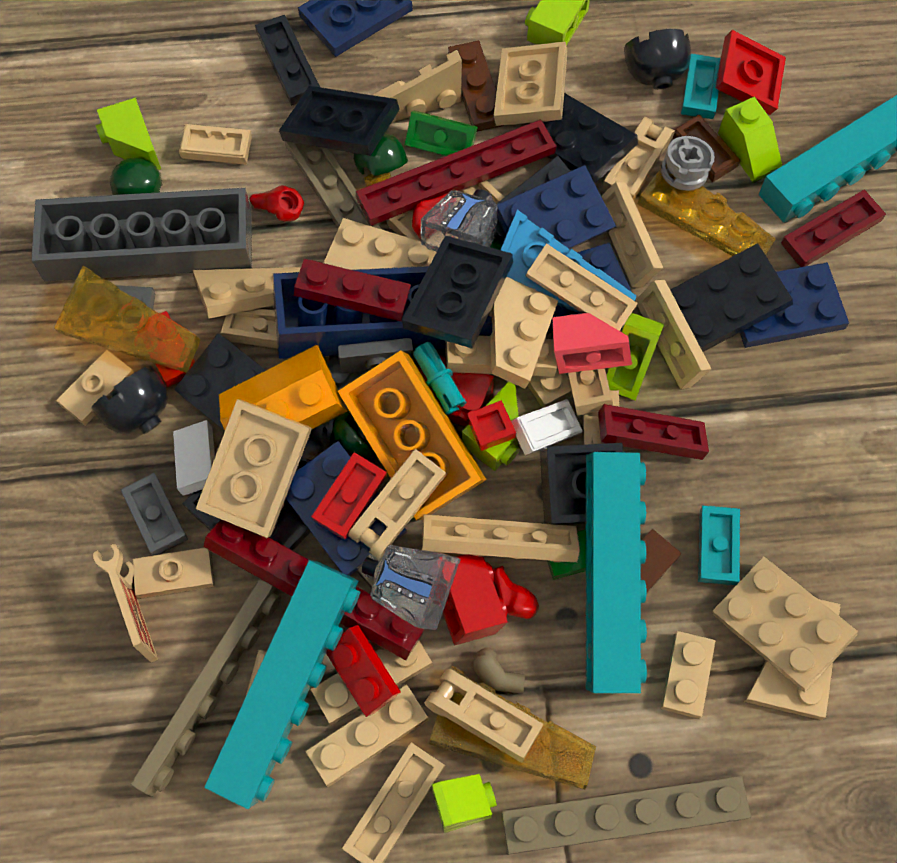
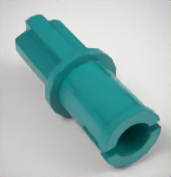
[414,342,467,414]

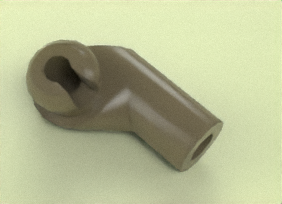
[473,648,525,694]

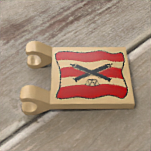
[93,544,158,662]

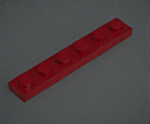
[356,119,556,226]
[203,519,427,661]

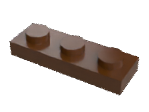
[448,40,505,132]

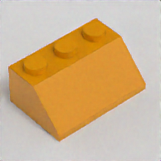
[219,345,348,430]

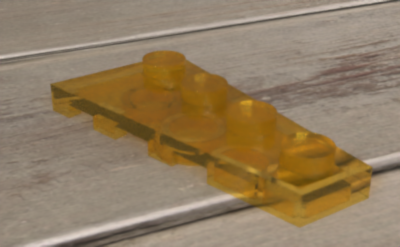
[637,163,776,256]
[54,266,201,373]
[430,666,596,790]

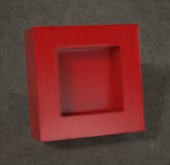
[467,400,516,451]

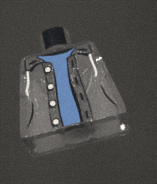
[421,189,498,252]
[362,545,461,630]

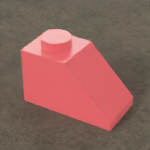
[552,313,632,374]

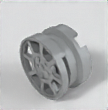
[661,136,715,191]

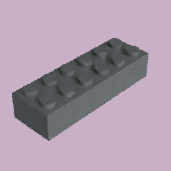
[31,188,252,281]

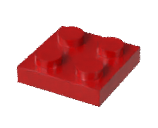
[715,30,786,115]

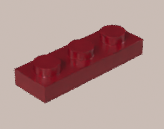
[781,189,886,267]
[294,259,411,322]
[598,404,709,460]

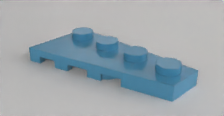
[501,209,636,331]

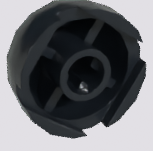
[624,29,691,90]
[91,365,168,434]

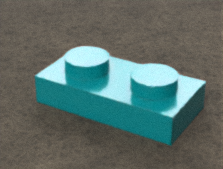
[681,54,721,119]
[698,505,740,585]

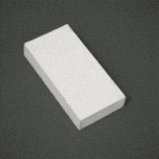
[511,399,583,456]
[173,420,215,496]

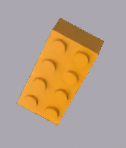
[338,350,486,521]

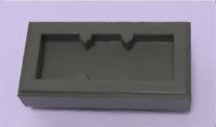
[338,338,413,373]

